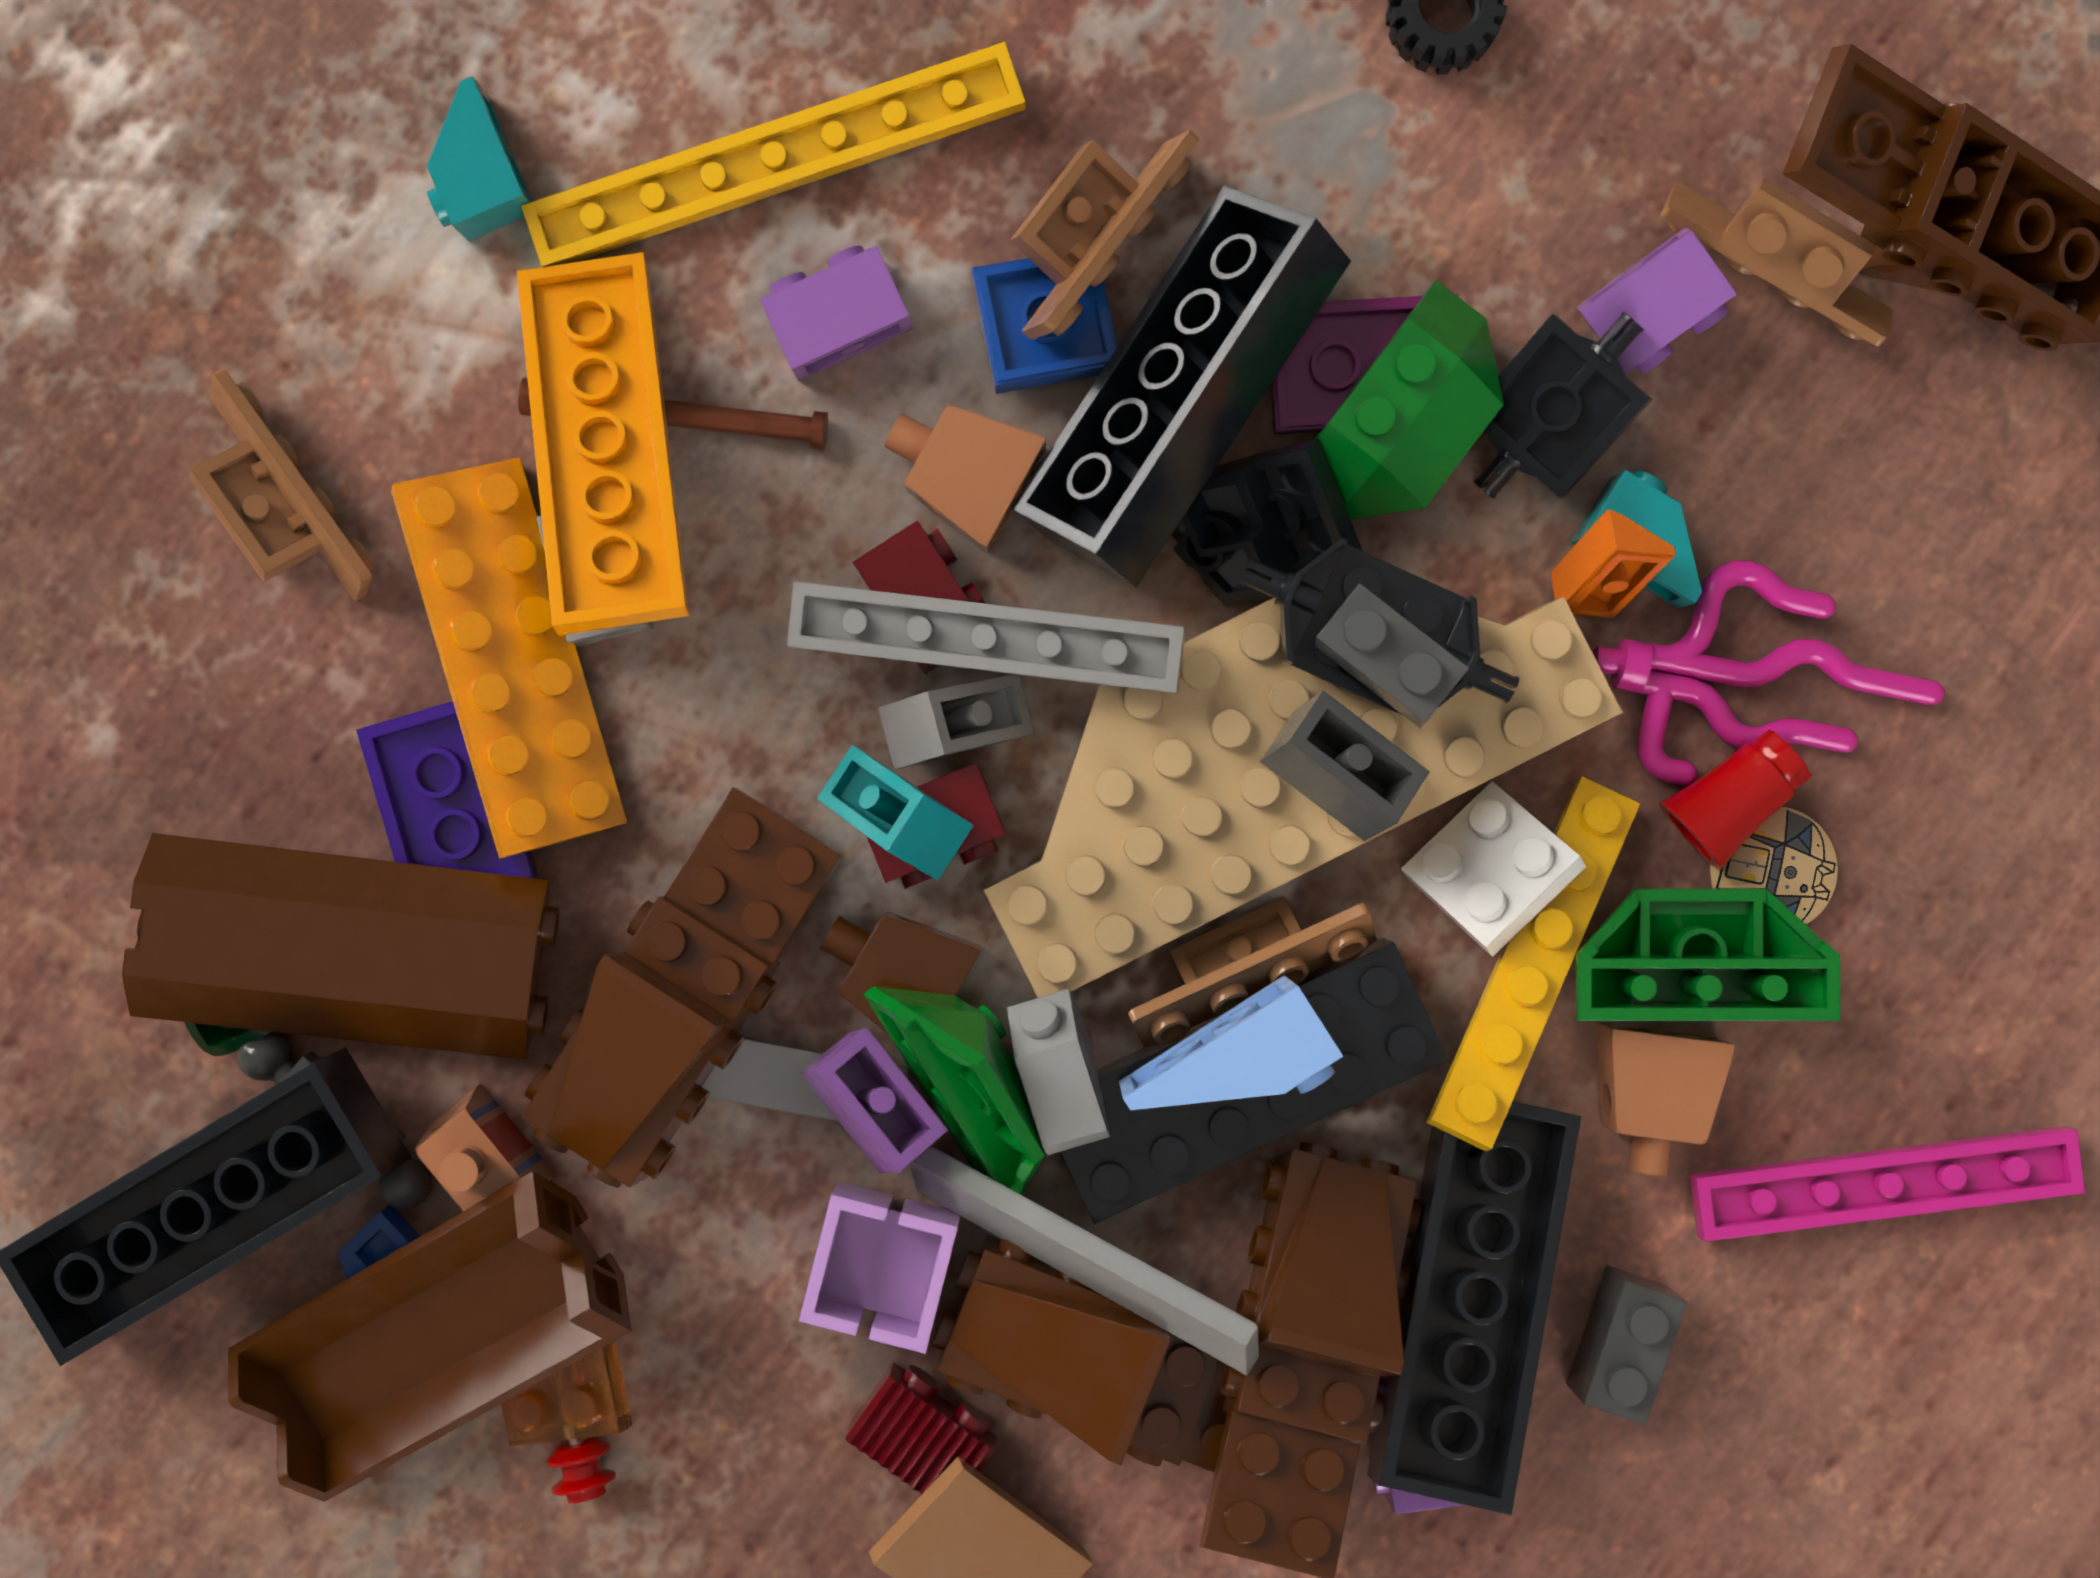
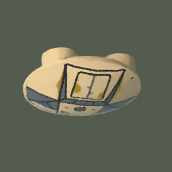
[1710,807,1838,924]

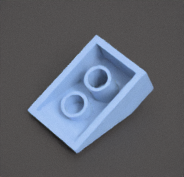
[1119,975,1343,1110]

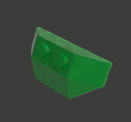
[1315,280,1504,520]
[1576,888,1840,1021]
[863,986,1045,1195]

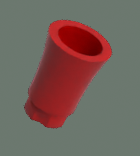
[1659,729,1812,871]

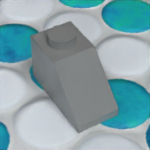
[878,674,1035,770]
[1007,989,1110,1156]

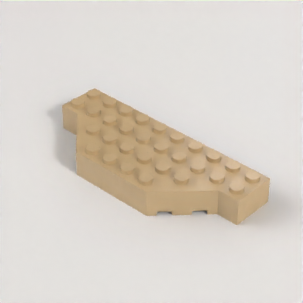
[984,597,1623,998]

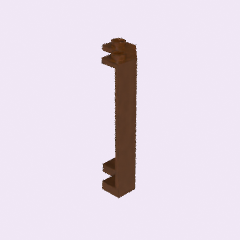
[122,833,560,1060]
[228,1171,632,1502]

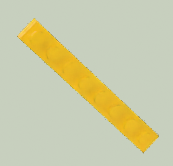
[521,42,1026,267]

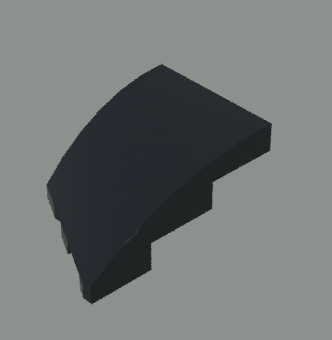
[1172,438,1363,606]

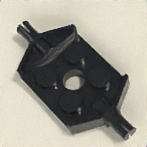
[1240,538,1520,715]

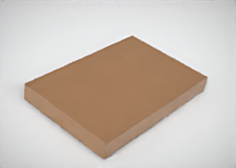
[869,1457,1093,1578]

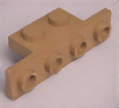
[1010,130,1199,340]
[1660,178,1893,347]
[189,368,373,602]
[1128,897,1377,1048]

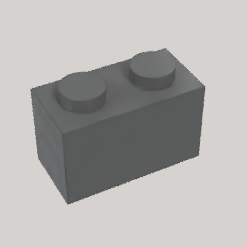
[1315,583,1469,729]
[1260,690,1430,841]
[1566,1265,1687,1425]

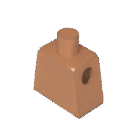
[884,405,1046,554]
[1596,1022,1735,1177]

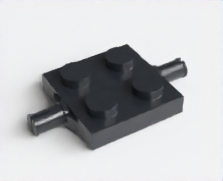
[1474,311,1653,498]

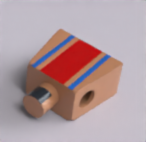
[415,1083,556,1211]

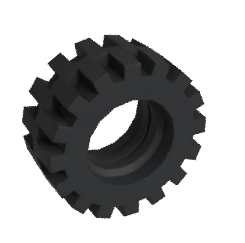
[1386,0,1507,74]

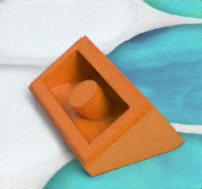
[1551,510,1676,618]

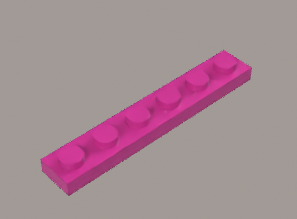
[1689,1126,2085,1242]

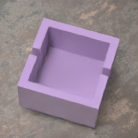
[799,1181,960,1354]

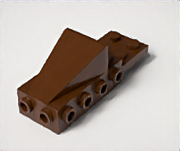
[1783,44,2100,351]
[521,787,844,1188]
[1199,1142,1421,1578]
[931,1234,1227,1473]

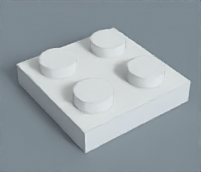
[1401,781,1586,957]

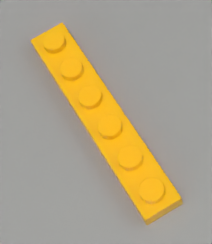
[1426,776,1640,1152]

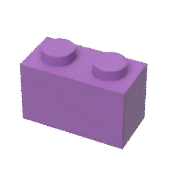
[1577,228,1737,374]
[759,245,913,381]
[800,1028,948,1173]

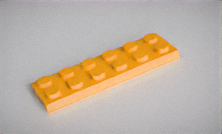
[517,252,690,636]
[391,457,627,859]

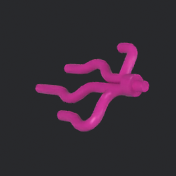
[1592,560,1945,786]

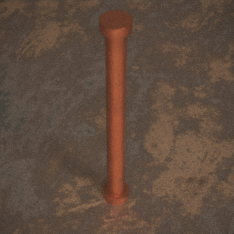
[518,377,828,451]

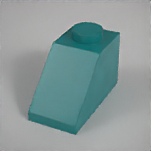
[427,76,533,241]
[1571,470,1702,609]
[817,744,974,880]

